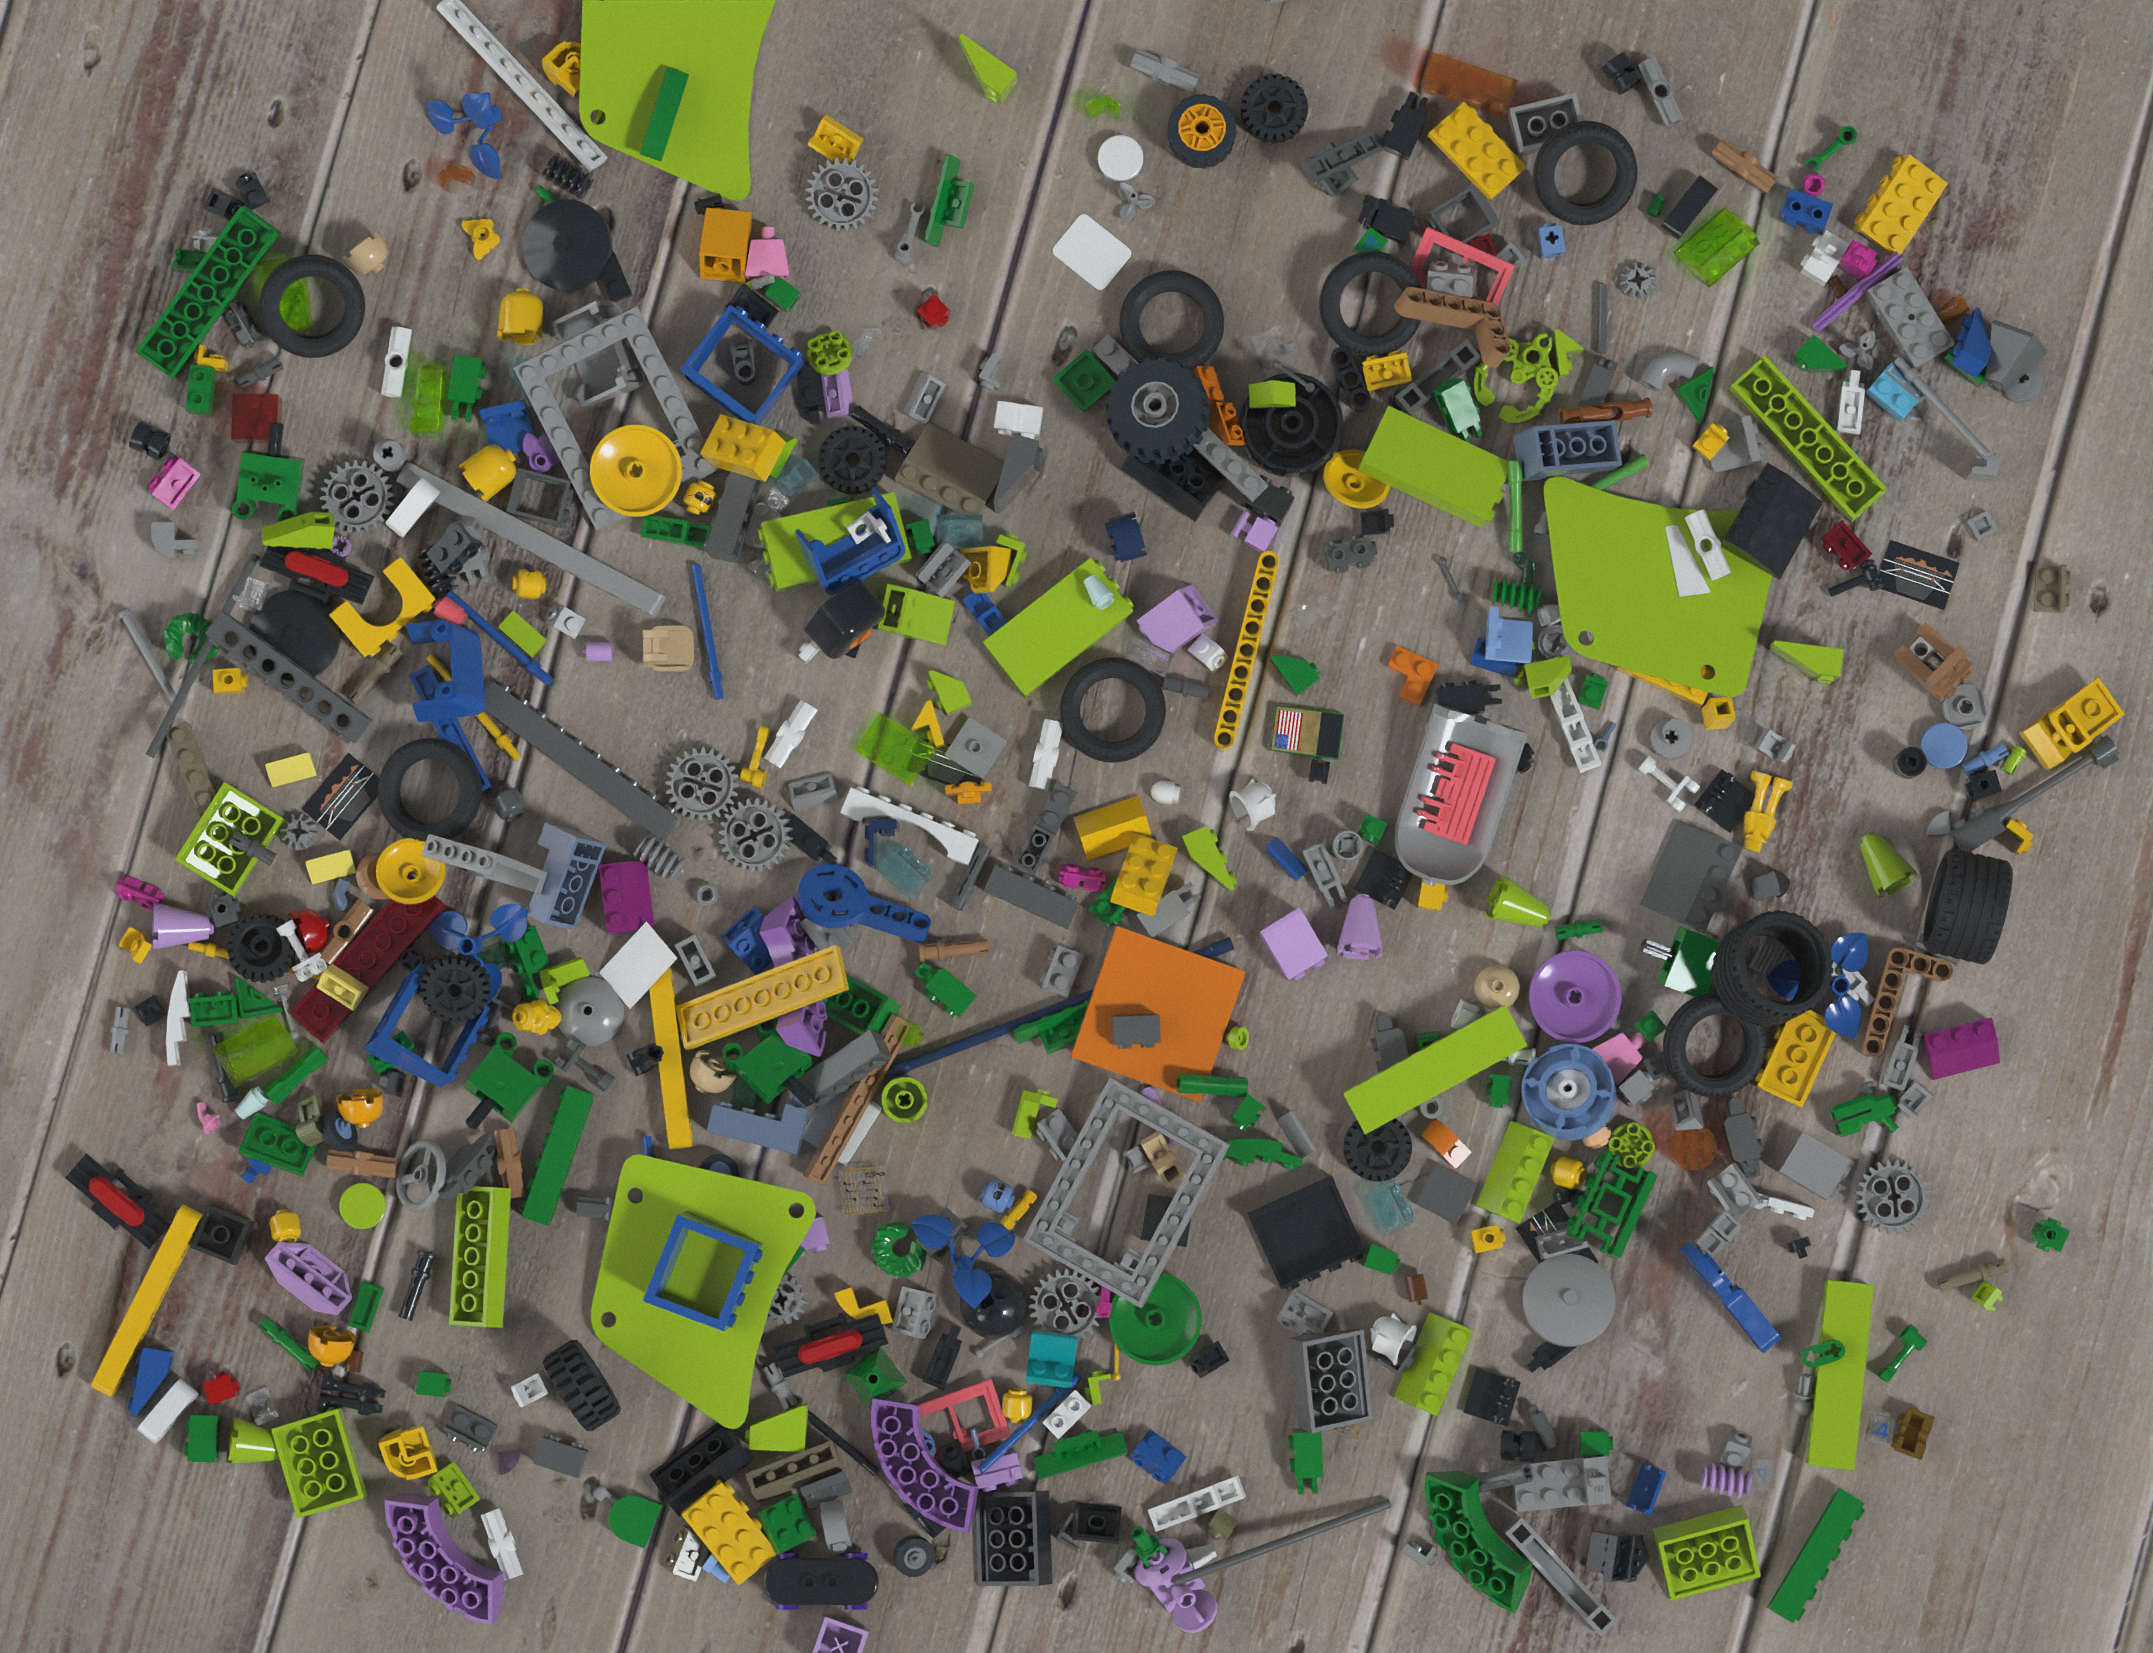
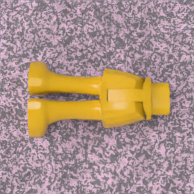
[1743,771,1793,853]

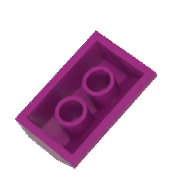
[599,861,655,935]
[1921,1017,2000,1080]

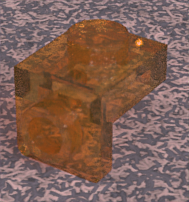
[439,164,476,191]

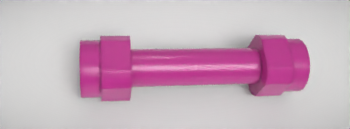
[1096,1261,1114,1318]

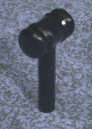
[1828,559,1884,597]

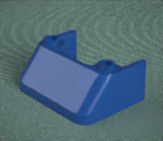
[795,487,905,595]
[407,620,486,722]

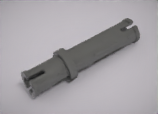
[949,843,993,911]

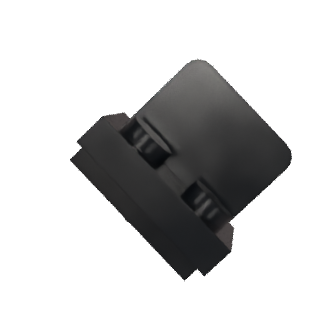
[1586,1531,1649,1583]

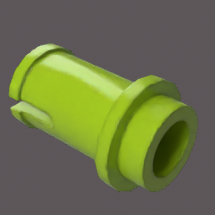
[2000,745,2027,776]

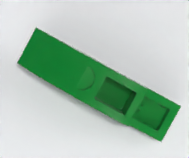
[1222,1139,1303,1170]

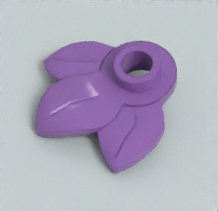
[522,432,561,473]

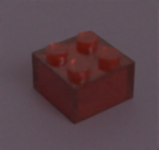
[231,394,282,444]

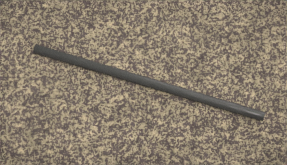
[146,553,260,758]
[1173,1499,1391,1586]

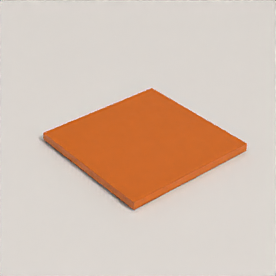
[1070,926,1246,1102]

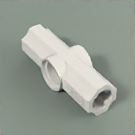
[381,327,412,398]
[1685,509,1731,581]
[764,700,818,769]
[1029,719,1063,791]
[481,1508,524,1581]

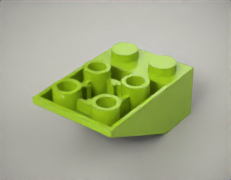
[878,584,955,646]

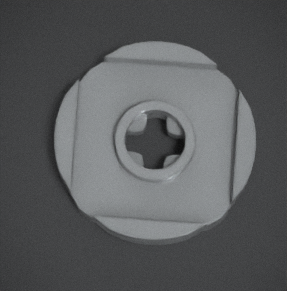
[1942,684,1989,731]

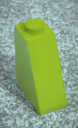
[745,1403,808,1452]

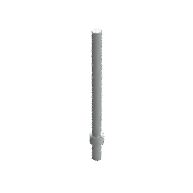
[1894,357,1991,459]

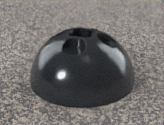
[960,1270,1027,1339]

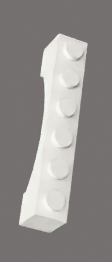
[840,786,979,866]

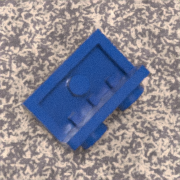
[1129,1429,1187,1485]

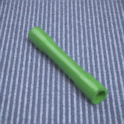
[1588,454,1649,491]
[1508,459,1522,552]

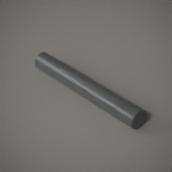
[1597,284,1607,353]

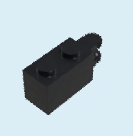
[1382,91,1428,161]
[1435,680,1502,715]

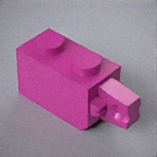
[1836,240,1877,280]

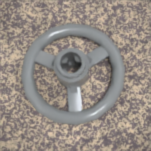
[396,1140,446,1212]

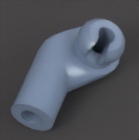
[332,878,353,913]

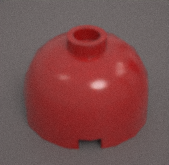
[288,908,330,954]

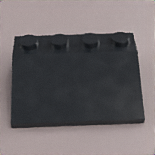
[1121,446,1227,522]
[1721,463,1823,580]
[975,1490,1052,1586]

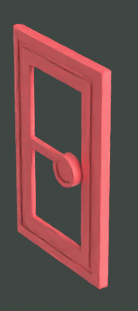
[1410,227,1515,305]
[917,1378,1011,1461]

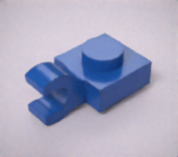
[242,1158,273,1185]

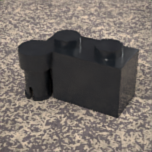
[1356,195,1416,245]

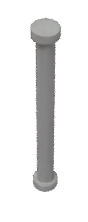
[117,609,184,706]

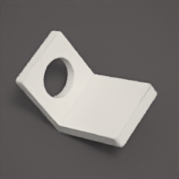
[846,511,891,544]

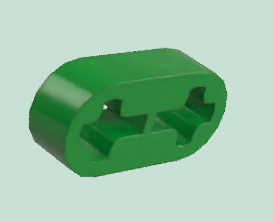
[1801,1340,1845,1368]

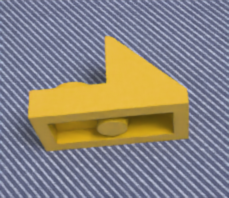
[911,700,945,748]

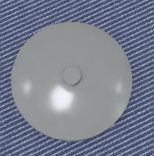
[1522,1254,1616,1347]

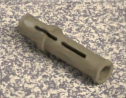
[347,644,404,705]
[1937,1258,2008,1293]

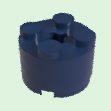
[1104,511,1147,563]

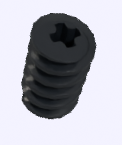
[543,153,594,199]
[418,544,459,594]

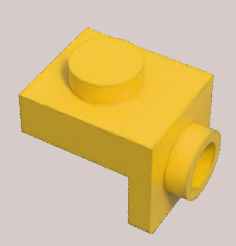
[2004,819,2034,855]

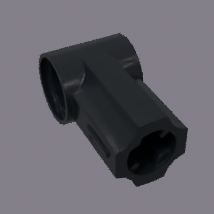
[626,1043,664,1077]

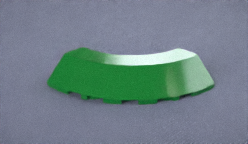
[1424,1471,1533,1613]

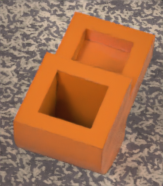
[1420,1118,1471,1169]

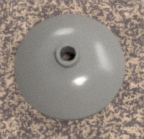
[555,977,624,1046]

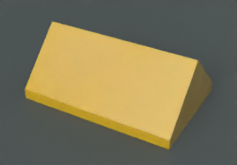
[1073,796,1153,861]

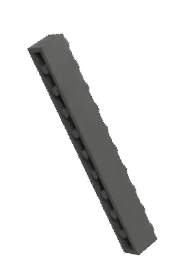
[485,682,679,841]

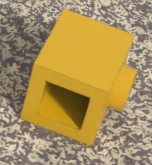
[212,668,248,695]
[1701,697,1736,730]
[1417,882,1449,912]
[1470,1225,1506,1253]

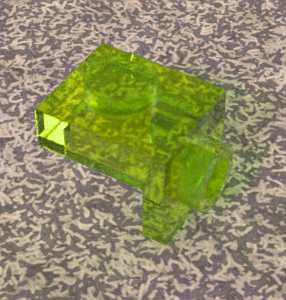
[1085,95,1122,120]
[902,1024,924,1049]

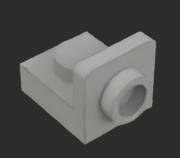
[1400,1542,1438,1567]
[1113,1546,1138,1584]

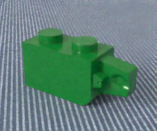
[914,962,978,1018]

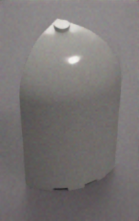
[1395,703,1528,886]

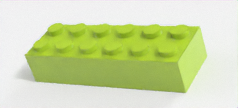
[449,1186,511,1328]

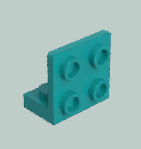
[1025,1330,1078,1389]

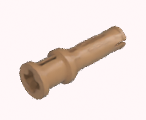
[918,939,989,963]

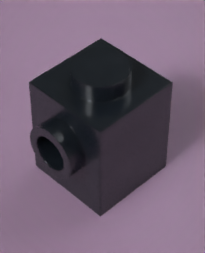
[1964,770,2002,801]

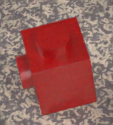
[917,294,950,330]
[202,1371,241,1405]

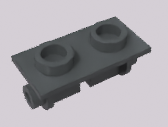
[224,302,265,349]

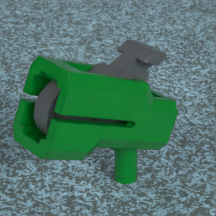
[1830,1081,1899,1138]

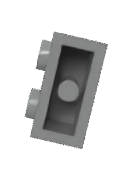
[1427,261,1477,297]
[1616,1070,1655,1107]

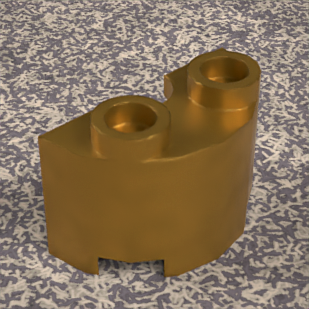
[1890,1408,1935,1460]

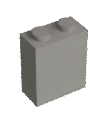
[1777,1132,1851,1200]

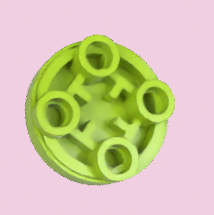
[807,330,853,375]
[1607,1122,1655,1169]
[339,1183,387,1229]

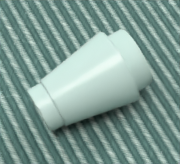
[1083,575,1114,610]
[235,1086,270,1119]

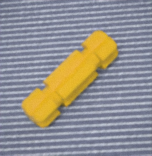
[1000,1189,1038,1230]

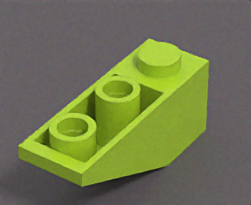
[261,512,335,549]
[1182,826,1237,892]

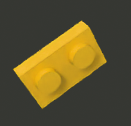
[808,115,864,163]
[1361,350,1412,392]

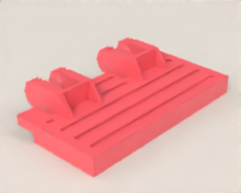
[1416,743,1497,845]

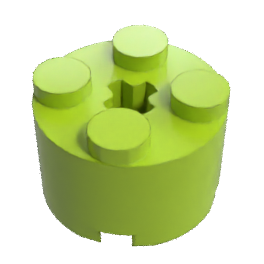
[881,1077,928,1124]

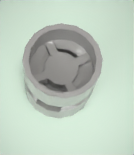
[1332,831,1363,863]

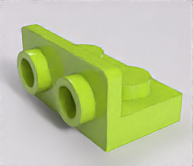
[427,1462,480,1519]

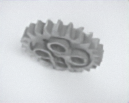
[805,157,879,231]
[320,460,395,535]
[665,747,740,822]
[718,798,793,873]
[1855,1160,1931,1235]
[1029,1269,1101,1340]

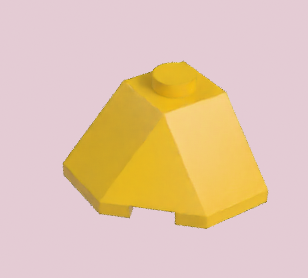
[960,546,1011,594]

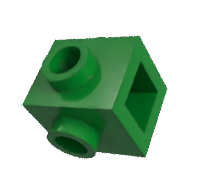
[2031,1217,2070,1253]

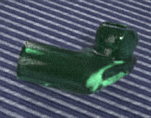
[1512,552,1534,584]

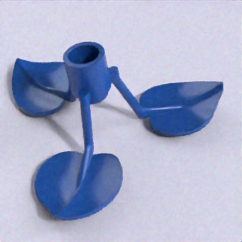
[426,92,502,179]
[429,904,527,1004]
[1767,933,1868,1039]
[910,1215,1015,1309]

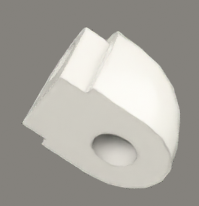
[1151,781,1180,805]
[1451,999,1481,1029]

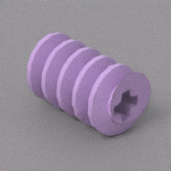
[1701,1463,1752,1499]

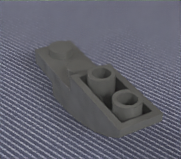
[1014,782,1078,875]

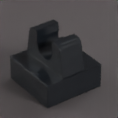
[135,995,168,1027]
[378,1071,407,1097]

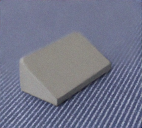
[902,373,946,425]
[788,773,838,811]
[1669,1089,1703,1131]
[1278,1111,1316,1158]

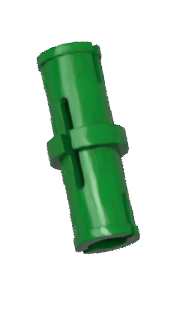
[1554,918,1603,941]

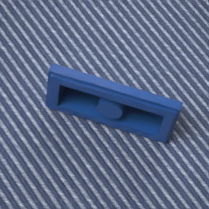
[1470,638,1518,677]
[1265,838,1308,881]

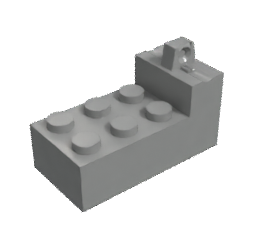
[1510,1455,1612,1512]

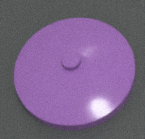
[1528,951,1621,1043]

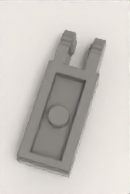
[1301,841,1348,909]
[1881,1024,1923,1092]

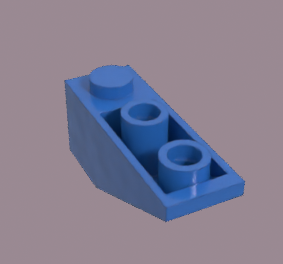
[1952,307,1992,378]
[128,1347,174,1417]

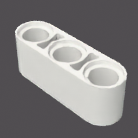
[385,477,441,539]
[137,1378,199,1445]

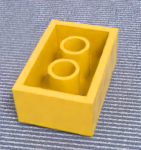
[700,414,786,482]
[1110,833,1178,917]

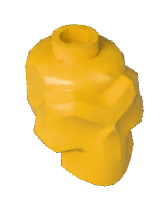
[512,999,562,1035]

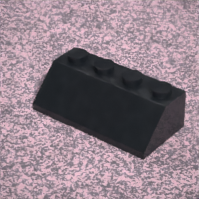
[649,1422,754,1517]

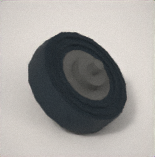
[893,1535,935,1577]

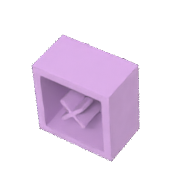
[812,1615,870,1653]

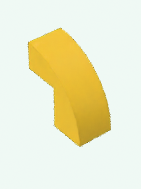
[834,1287,893,1324]

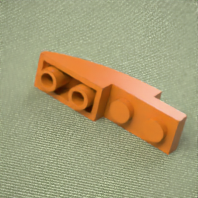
[1192,366,1246,446]

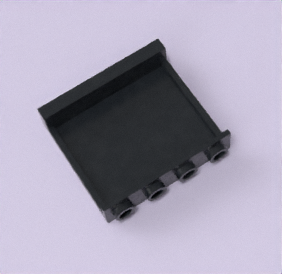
[1247,1175,1366,1292]

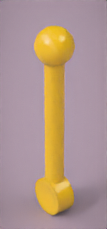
[1111,1339,1121,1381]

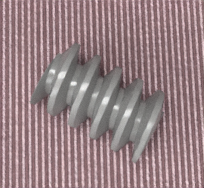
[373,439,407,473]
[633,835,685,884]

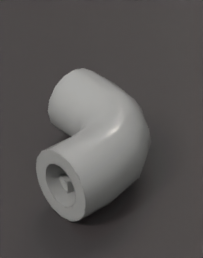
[1639,351,1700,391]

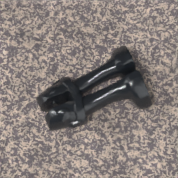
[317,1370,386,1416]

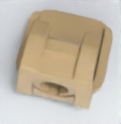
[642,626,694,672]

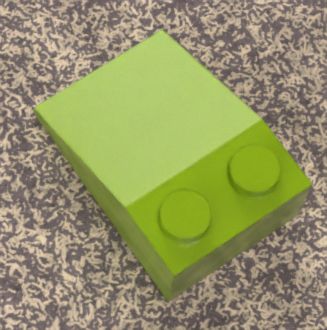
[959,33,1018,104]
[1769,640,1843,684]

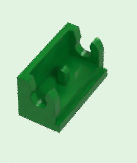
[172,249,206,274]

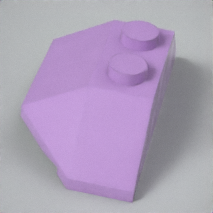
[265,1241,352,1315]

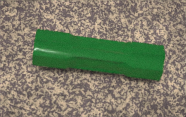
[263,1044,329,1105]
[1176,1073,1248,1097]

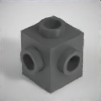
[206,892,242,929]

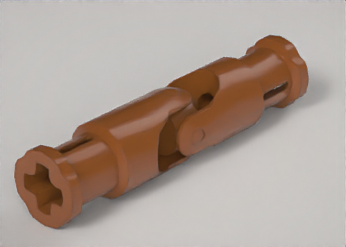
[1558,397,1652,424]

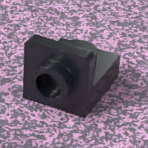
[203,188,244,221]
[1360,509,1394,536]
[1189,1341,1230,1378]
[938,1440,973,1478]

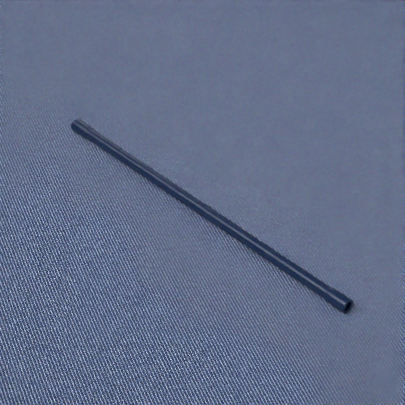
[887,937,1234,1080]

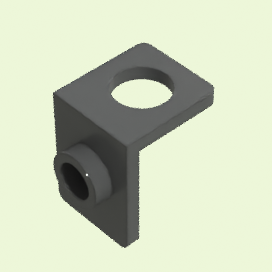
[1376,1344,1417,1376]
[1056,1511,1081,1553]

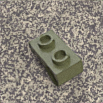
[296,1094,325,1147]
[1206,1508,1238,1540]

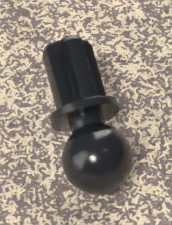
[1553,1186,1591,1209]

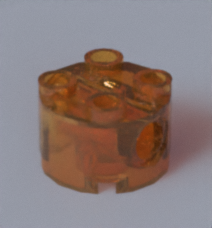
[1668,1127,1717,1171]

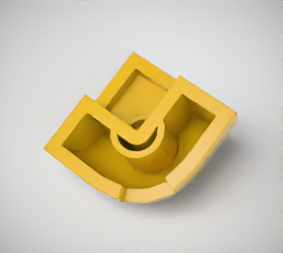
[542,41,581,97]
[378,1424,438,1480]

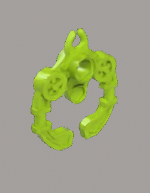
[1474,332,1559,424]

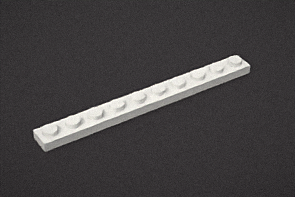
[436,0,608,171]

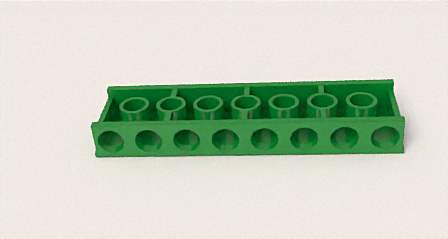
[135,205,282,379]

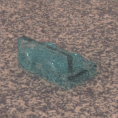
[877,845,934,900]
[1364,1180,1414,1236]

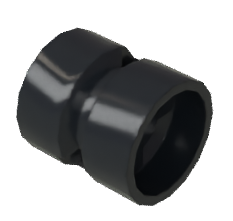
[1601,52,1643,95]
[129,420,171,461]
[1893,747,1927,779]
[1500,1430,1535,1462]

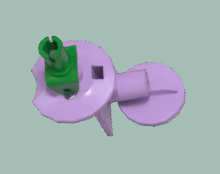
[1131,1526,1218,1633]

